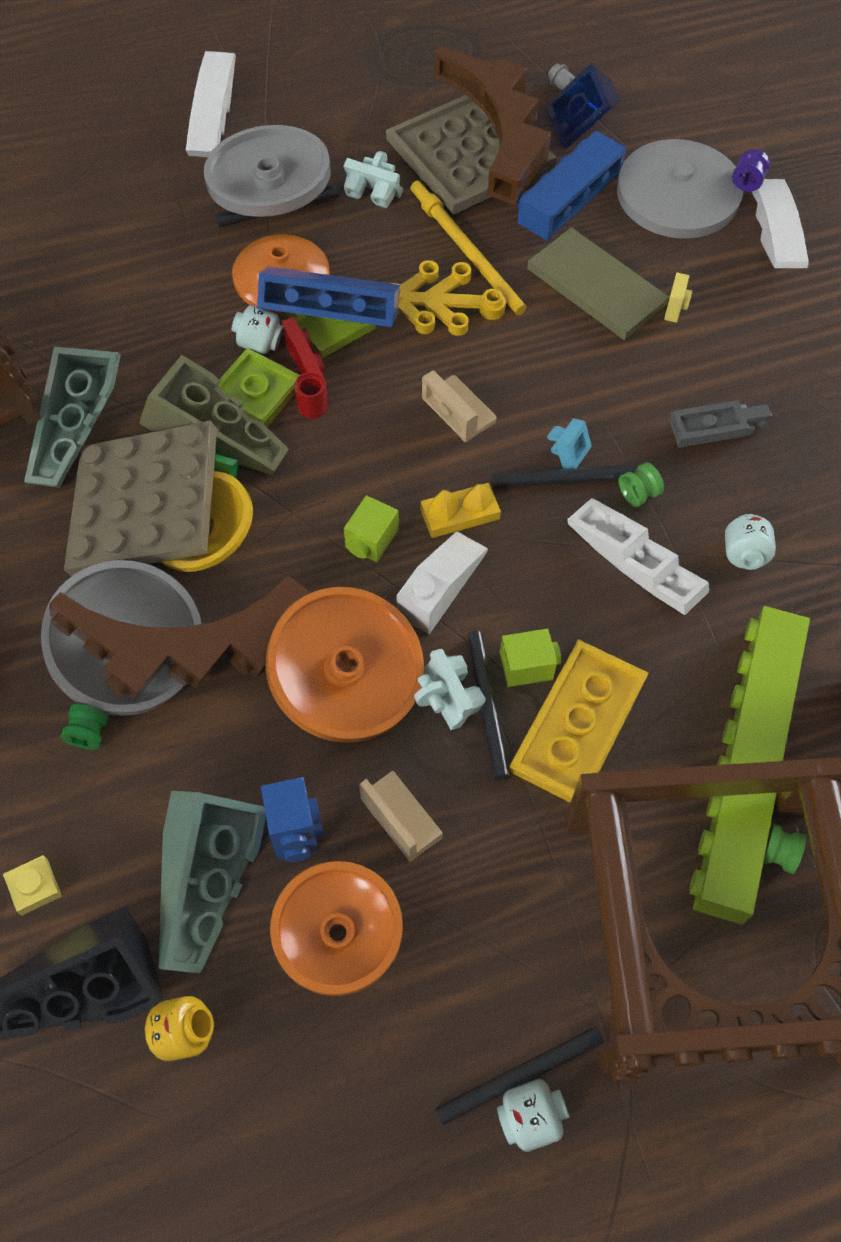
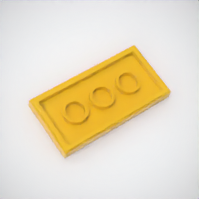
[509,639,649,802]

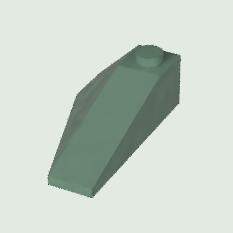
[24,347,121,488]
[159,791,266,973]

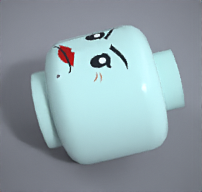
[231,305,283,355]
[725,514,776,570]
[497,1079,570,1152]

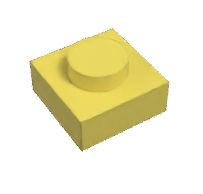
[664,273,692,323]
[3,855,62,916]

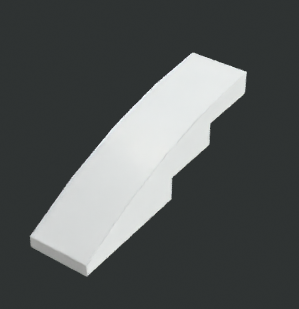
[186,51,236,157]
[752,179,809,268]
[567,498,709,615]

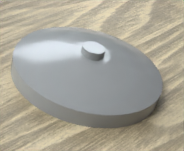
[204,125,331,217]
[617,139,743,239]
[41,560,202,716]

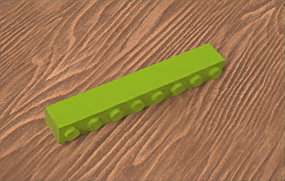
[689,606,810,925]

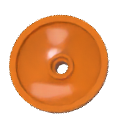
[232,234,330,313]
[270,861,403,996]

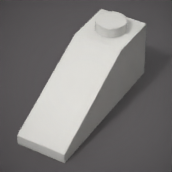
[397,531,488,635]

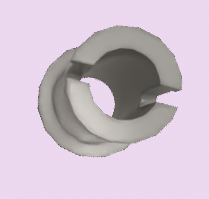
[547,63,586,101]

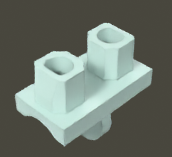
[344,151,403,208]
[414,649,485,730]

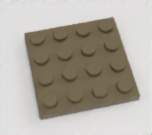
[386,95,557,215]
[64,420,217,577]

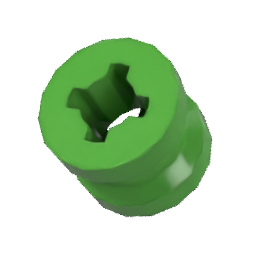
[619,462,664,507]
[763,823,806,874]

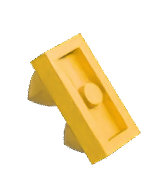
[420,483,501,538]

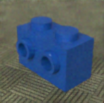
[261,777,324,862]

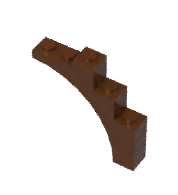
[434,45,551,206]
[49,575,311,701]

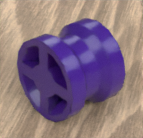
[732,149,771,192]

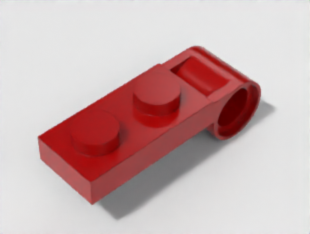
[282,317,328,419]

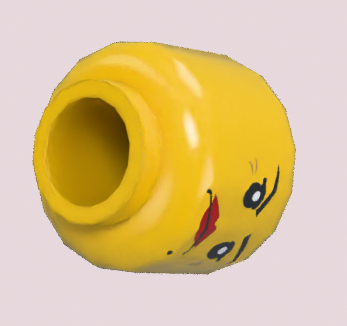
[145,996,214,1061]

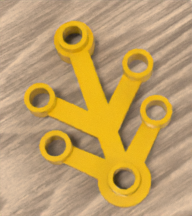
[390,260,506,336]

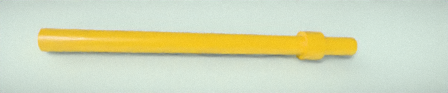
[410,181,527,315]

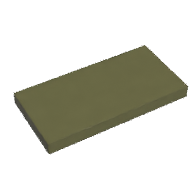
[527,227,669,341]

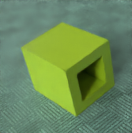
[344,495,399,563]
[500,628,561,687]

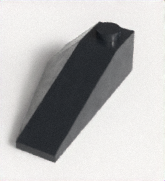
[0,907,164,1040]

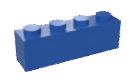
[517,131,626,241]
[257,266,400,327]

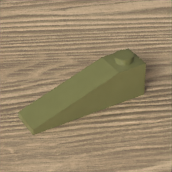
[139,355,289,475]

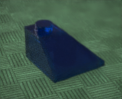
[546,63,621,149]

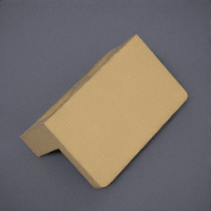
[422,370,497,443]
[359,771,443,862]

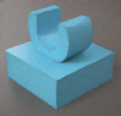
[547,418,592,469]

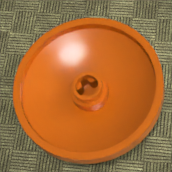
[266,587,424,743]

